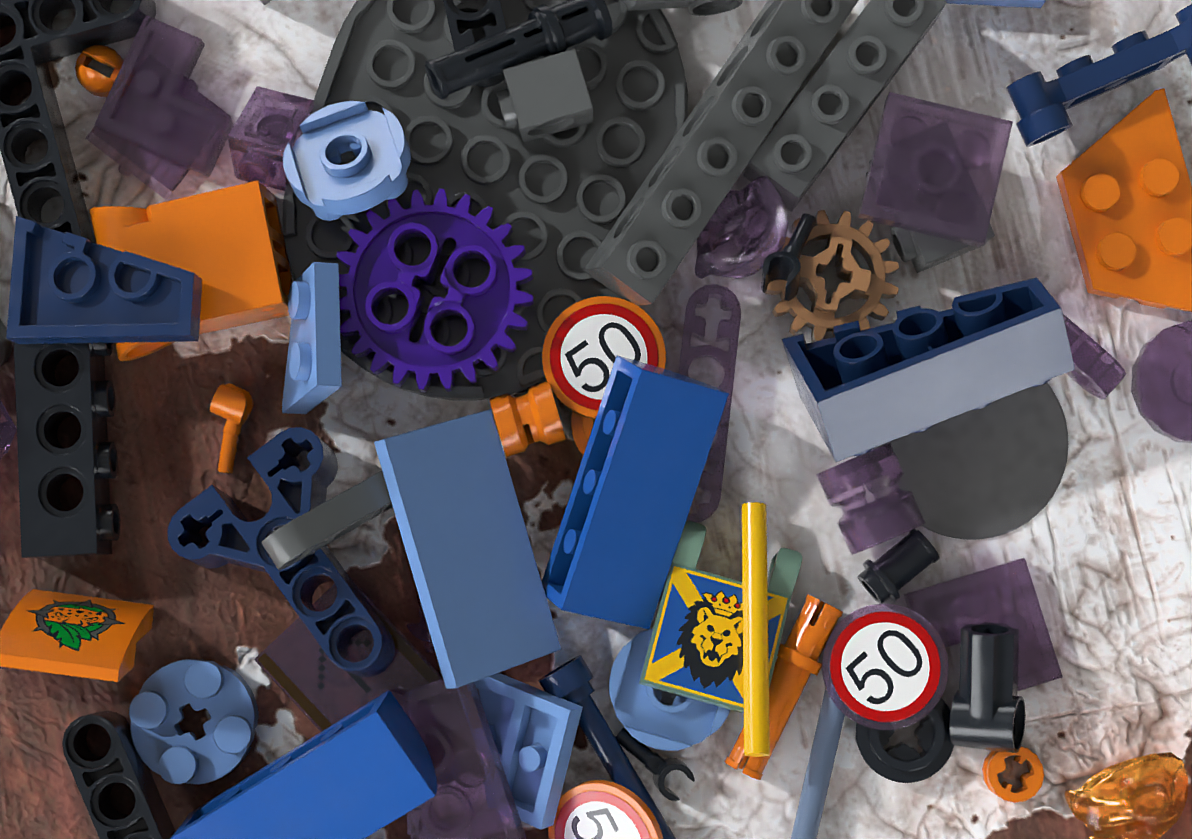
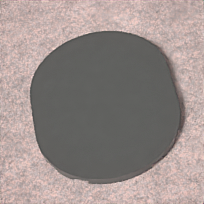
[282,0,688,401]

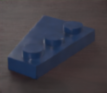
[6,216,202,344]

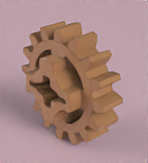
[765,210,899,342]

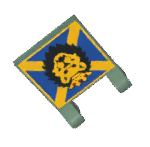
[639,521,802,713]

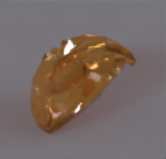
[1064,752,1188,839]

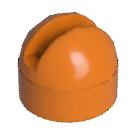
[75,45,128,97]

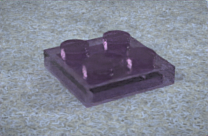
[858,92,1013,247]

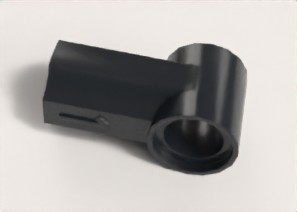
[950,622,1025,753]

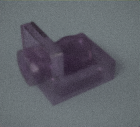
[228,86,314,191]

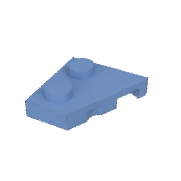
[282,262,342,414]
[469,673,583,830]

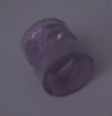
[816,443,926,555]

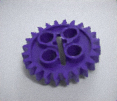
[336,189,534,392]

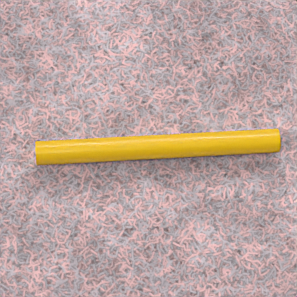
[742,502,770,757]

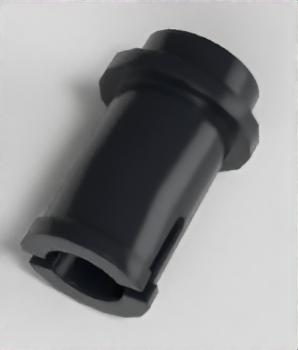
[857,528,940,605]

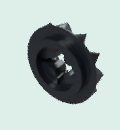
[855,692,954,783]

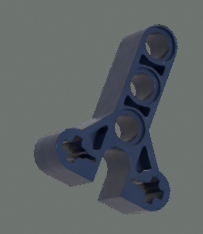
[168,427,395,677]

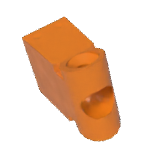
[89,180,293,361]

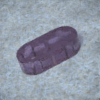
[1063,314,1126,399]

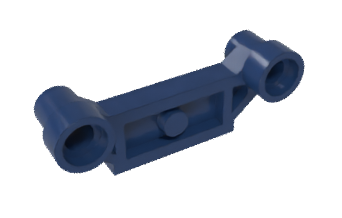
[1006,4,1192,147]

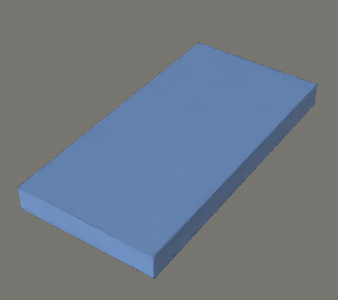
[374,409,562,689]

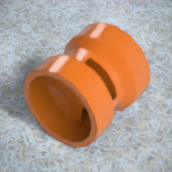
[489,382,566,457]

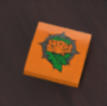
[0,589,154,682]

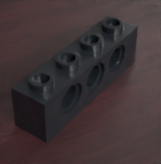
[14,343,120,559]

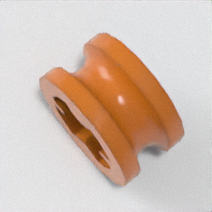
[982,746,1044,803]

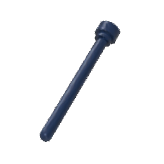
[538,655,676,839]

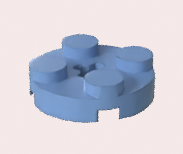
[283,101,411,221]
[609,628,730,751]
[129,659,259,785]

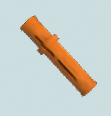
[725,594,843,780]

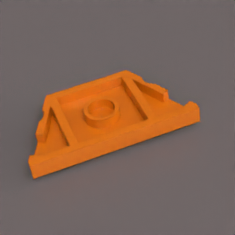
[1056,88,1192,312]

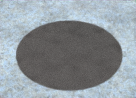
[873,383,1068,540]

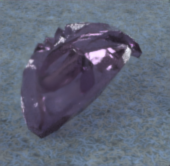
[695,176,789,279]

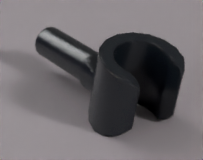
[761,213,816,301]
[616,727,695,801]

